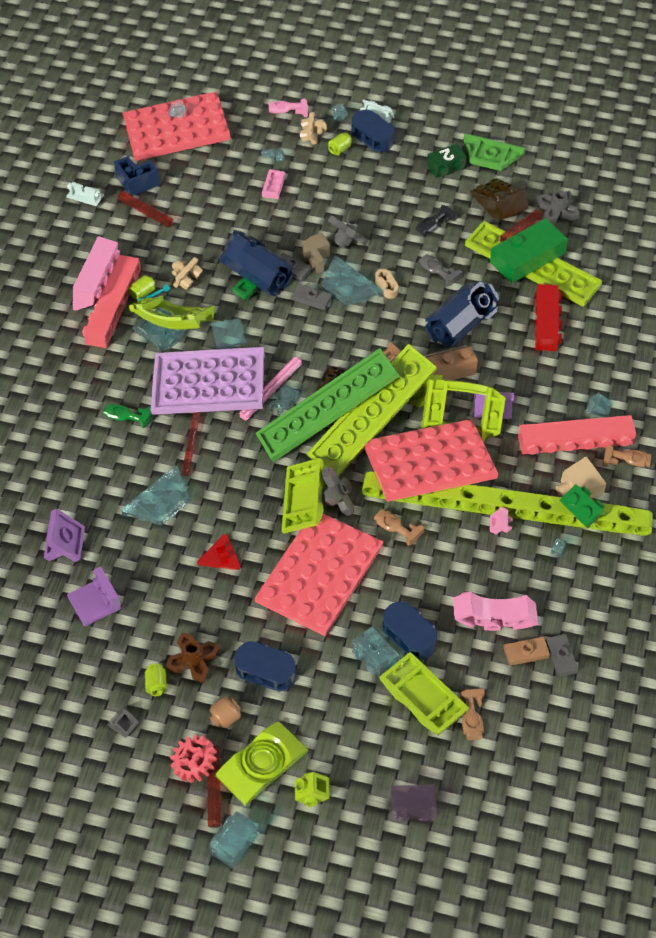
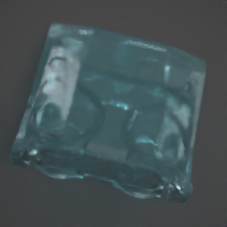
[133,307,185,350]

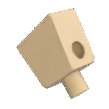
[556,457,606,498]

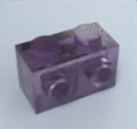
[390,785,437,822]

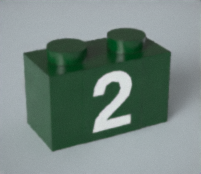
[427,144,466,178]

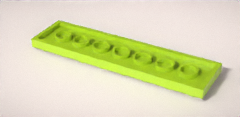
[465,221,602,307]
[307,344,437,477]

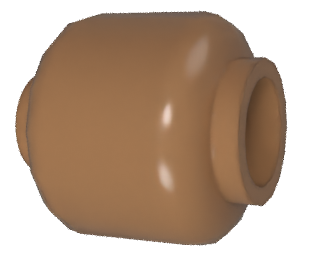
[210,697,242,728]

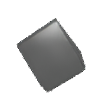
[107,708,139,738]

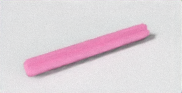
[239,356,302,421]

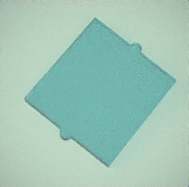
[211,318,246,349]

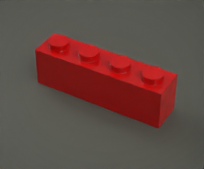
[535,284,562,351]

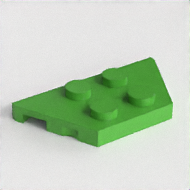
[464,133,525,171]

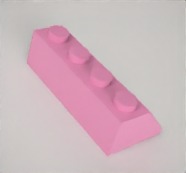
[73,236,120,310]

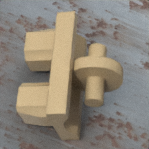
[300,112,327,145]
[172,257,203,290]

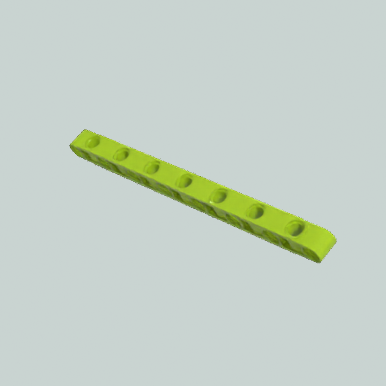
[362,472,653,536]

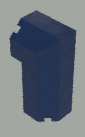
[219,230,293,296]
[425,282,499,348]

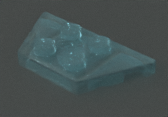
[322,255,383,305]
[121,465,190,526]

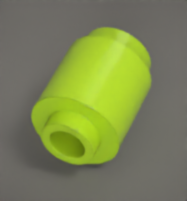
[328,133,352,155]
[129,275,155,300]
[145,663,167,696]

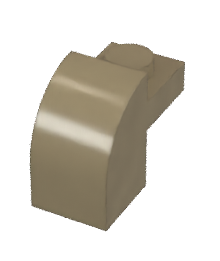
[303,233,330,274]

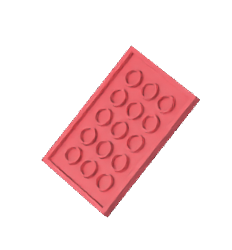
[123,91,231,161]
[365,419,498,502]
[255,514,383,636]

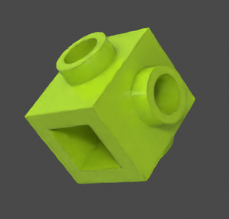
[295,772,329,807]

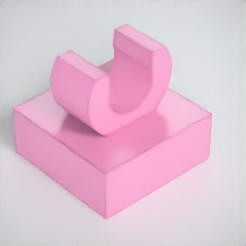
[490,507,513,534]

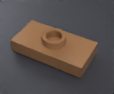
[504,637,550,666]

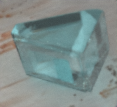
[586,393,612,418]

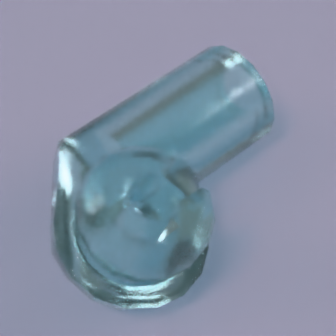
[262,149,285,162]

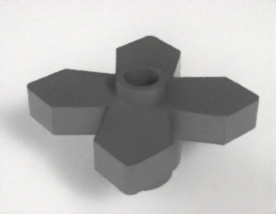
[537,190,580,224]
[328,215,369,249]
[322,466,354,516]

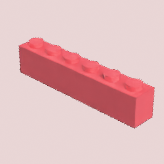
[82,255,141,348]
[518,415,636,455]

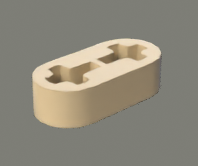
[375,269,399,299]

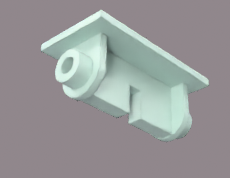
[360,100,394,123]
[66,182,104,206]

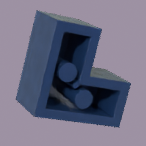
[114,156,160,197]

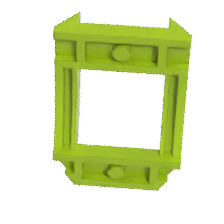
[129,296,215,330]
[420,379,506,442]

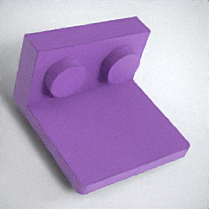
[67,567,121,626]

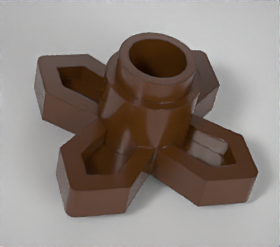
[166,633,220,683]

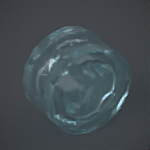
[331,104,347,121]
[551,538,567,557]

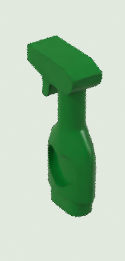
[104,403,152,428]

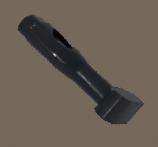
[416,205,458,236]

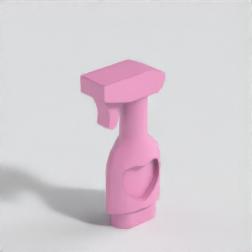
[269,99,308,117]

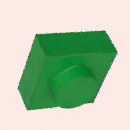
[232,277,258,301]

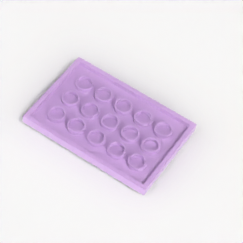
[151,347,265,415]

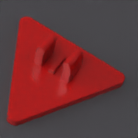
[197,534,241,570]

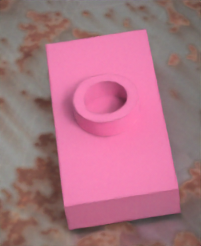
[262,169,285,199]

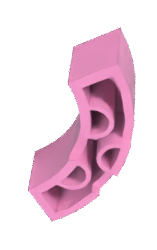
[453,591,539,631]

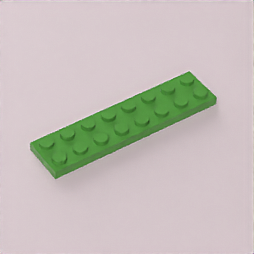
[256,348,399,462]

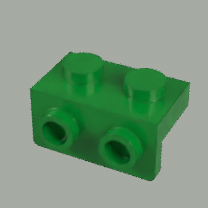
[559,484,607,528]

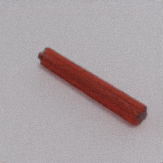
[118,191,173,227]
[499,209,541,242]
[207,744,221,828]

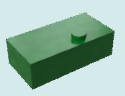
[490,218,568,284]

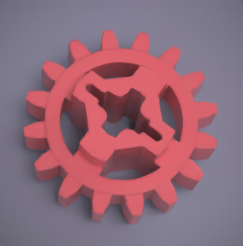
[170,735,217,783]

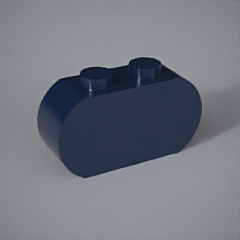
[351,109,394,152]
[383,602,437,660]
[234,641,296,692]

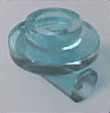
[168,101,186,118]

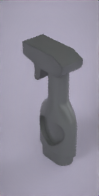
[419,254,463,286]

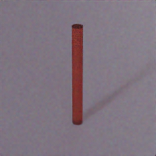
[182,412,200,476]

